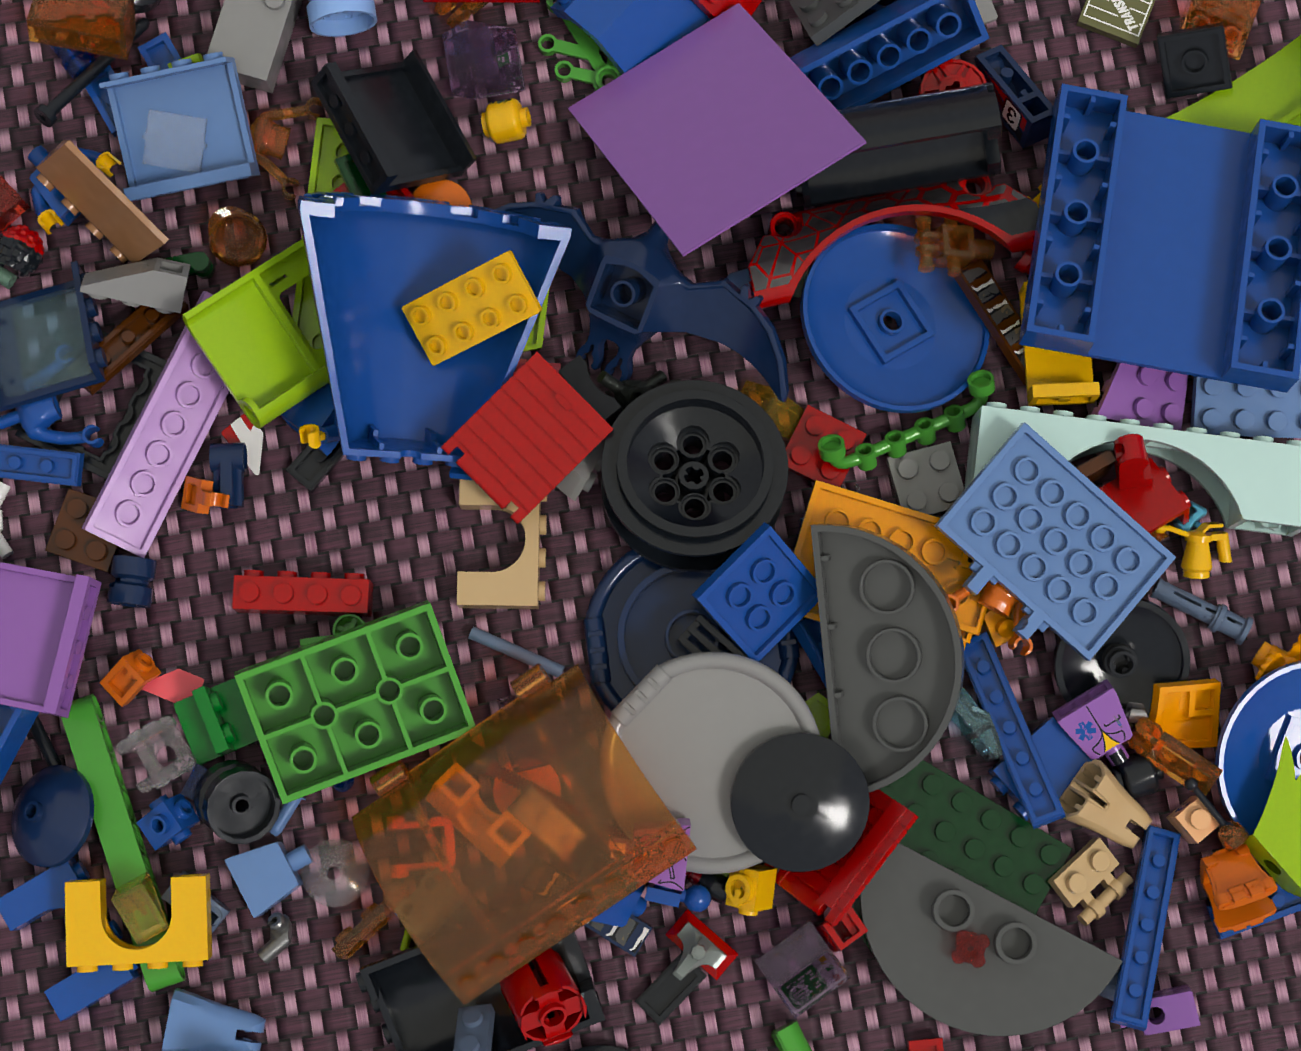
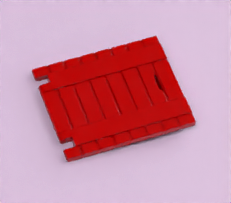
[441,352,614,525]
[764,789,918,927]

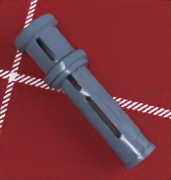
[1150,578,1254,646]

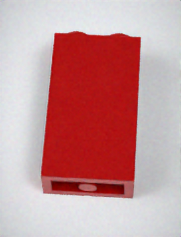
[1099,458,1191,534]

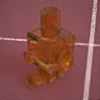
[914,216,995,277]

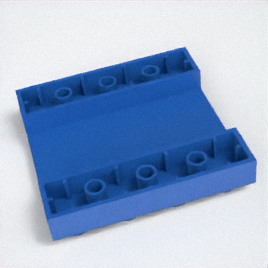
[1019,84,1301,393]

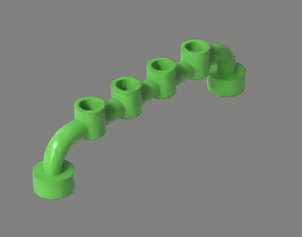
[818,370,995,471]

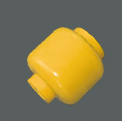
[481,98,531,144]

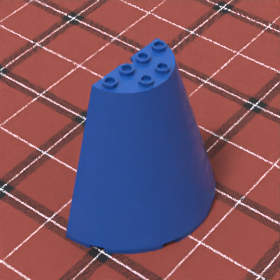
[298,192,572,468]

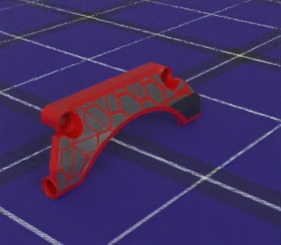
[748,176,1038,309]

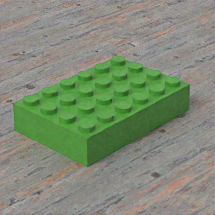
[234,600,477,804]

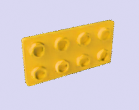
[402,250,542,366]

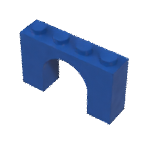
[0,858,140,1021]

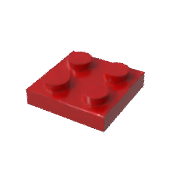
[786,405,867,487]

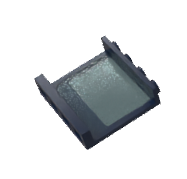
[0,261,108,412]

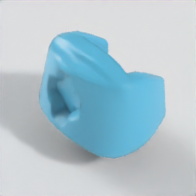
[1172,501,1208,532]

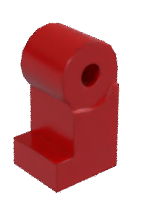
[1114,434,1153,490]
[815,906,868,952]

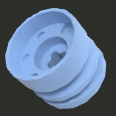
[306,0,377,37]

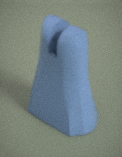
[162,988,266,1051]

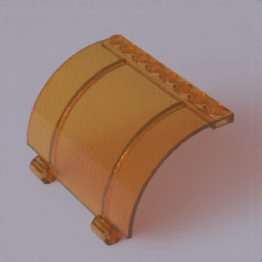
[352,663,697,1005]

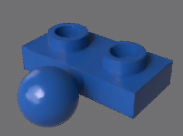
[645,882,711,912]

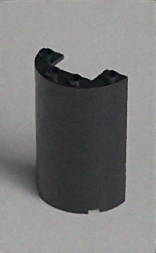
[795,82,1002,207]
[356,891,606,1051]

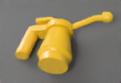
[1155,522,1232,579]

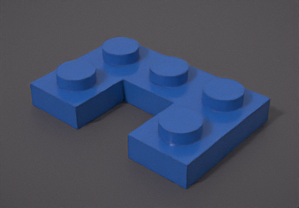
[86,32,181,137]

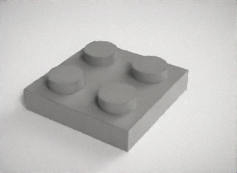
[886,441,964,515]

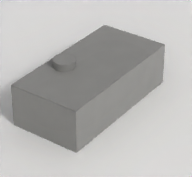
[207,0,302,93]

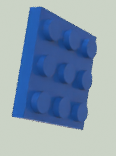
[692,522,818,662]

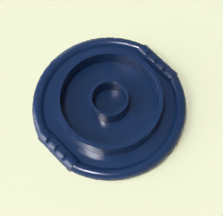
[583,549,800,711]

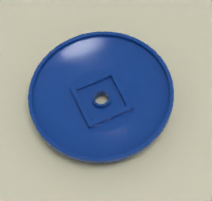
[800,224,990,413]
[1215,661,1301,838]

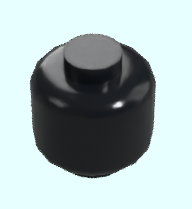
[1110,751,1164,799]

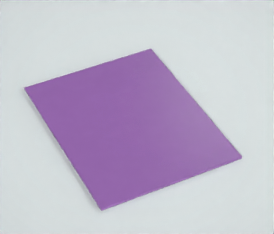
[568,3,866,257]

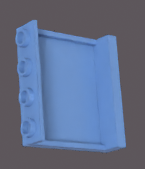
[99,52,260,201]

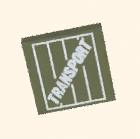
[1076,0,1155,48]

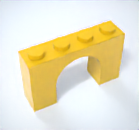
[65,873,212,973]

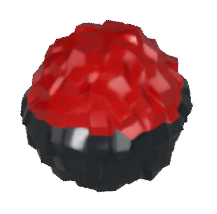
[0,224,45,277]

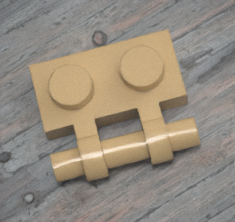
[1048,837,1133,926]

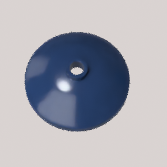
[11,765,94,868]

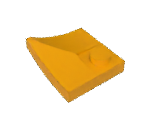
[1144,678,1221,748]

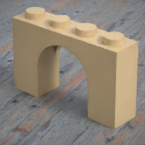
[457,479,547,609]

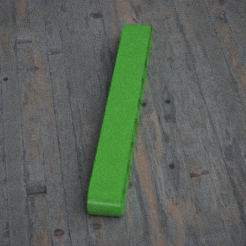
[61,693,186,992]

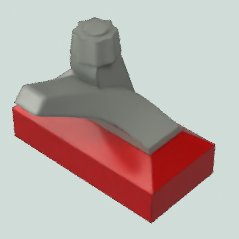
[665,909,739,981]

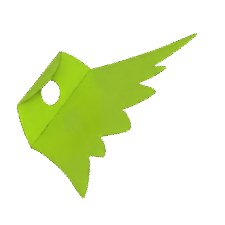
[1243,737,1301,897]

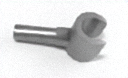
[1125,702,1148,747]

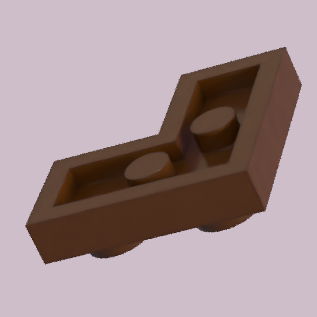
[45,489,120,574]

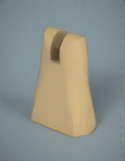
[1059,759,1152,849]

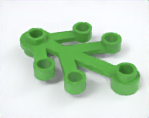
[538,0,622,91]

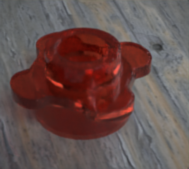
[951,930,990,968]

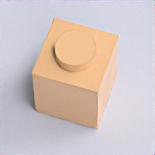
[1166,796,1219,844]

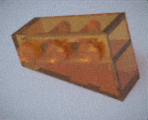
[26,0,136,60]

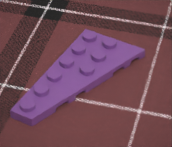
[1091,362,1188,430]

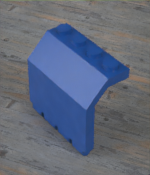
[550,0,711,74]

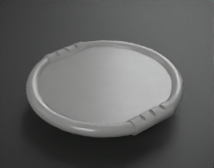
[600,652,820,874]

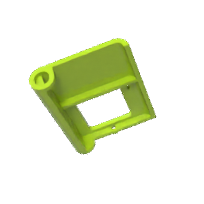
[182,239,329,429]

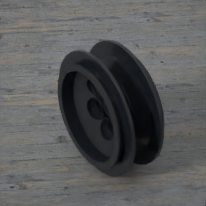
[601,380,788,572]

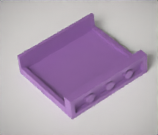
[0,562,102,718]

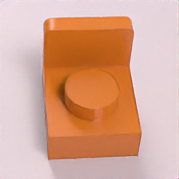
[100,649,161,707]

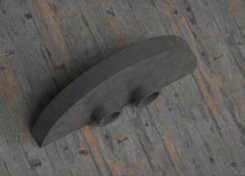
[810,524,965,792]
[859,843,1123,1036]

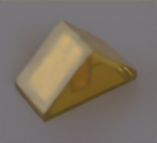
[741,380,805,440]
[111,872,169,945]

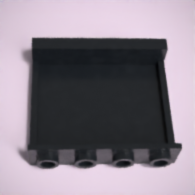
[311,50,477,195]

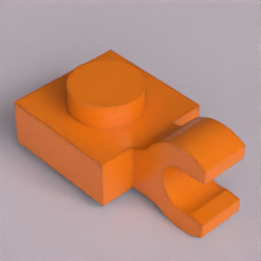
[181,476,230,514]

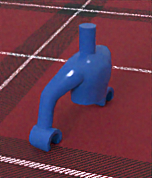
[0,346,104,448]

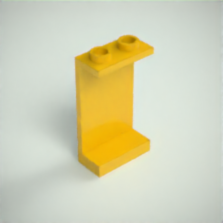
[1019,280,1100,406]

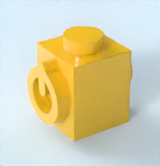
[725,864,777,916]

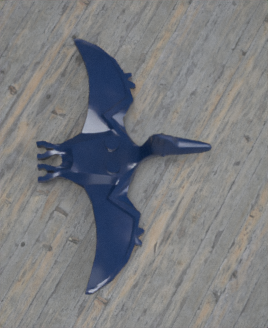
[497,192,789,402]

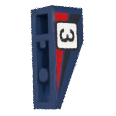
[974,45,1053,148]

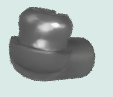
[257,912,292,964]

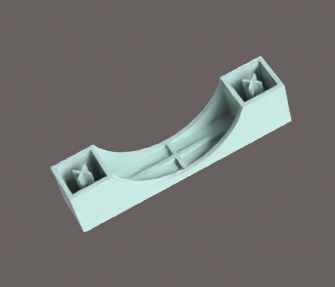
[964,402,1301,537]

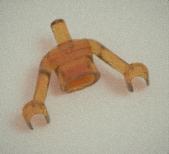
[250,97,323,200]

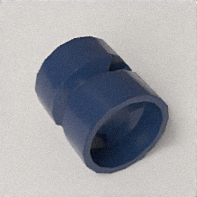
[107,555,157,608]

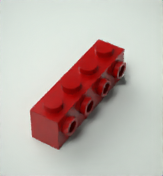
[232,570,374,617]

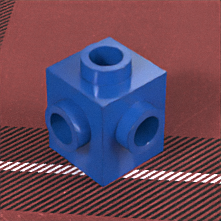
[136,793,200,851]

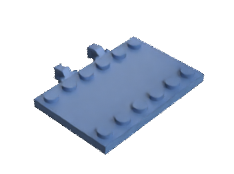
[934,422,1176,661]

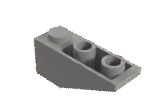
[80,257,191,314]

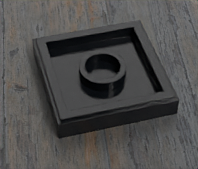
[1157,22,1233,99]

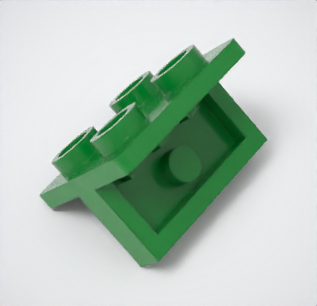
[174,679,259,765]

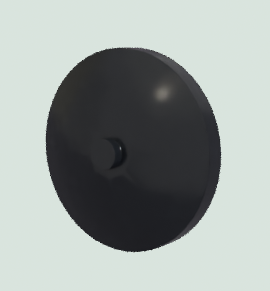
[1053,598,1190,728]
[730,732,870,872]

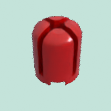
[499,945,587,1046]

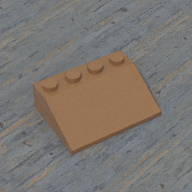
[35,140,169,264]

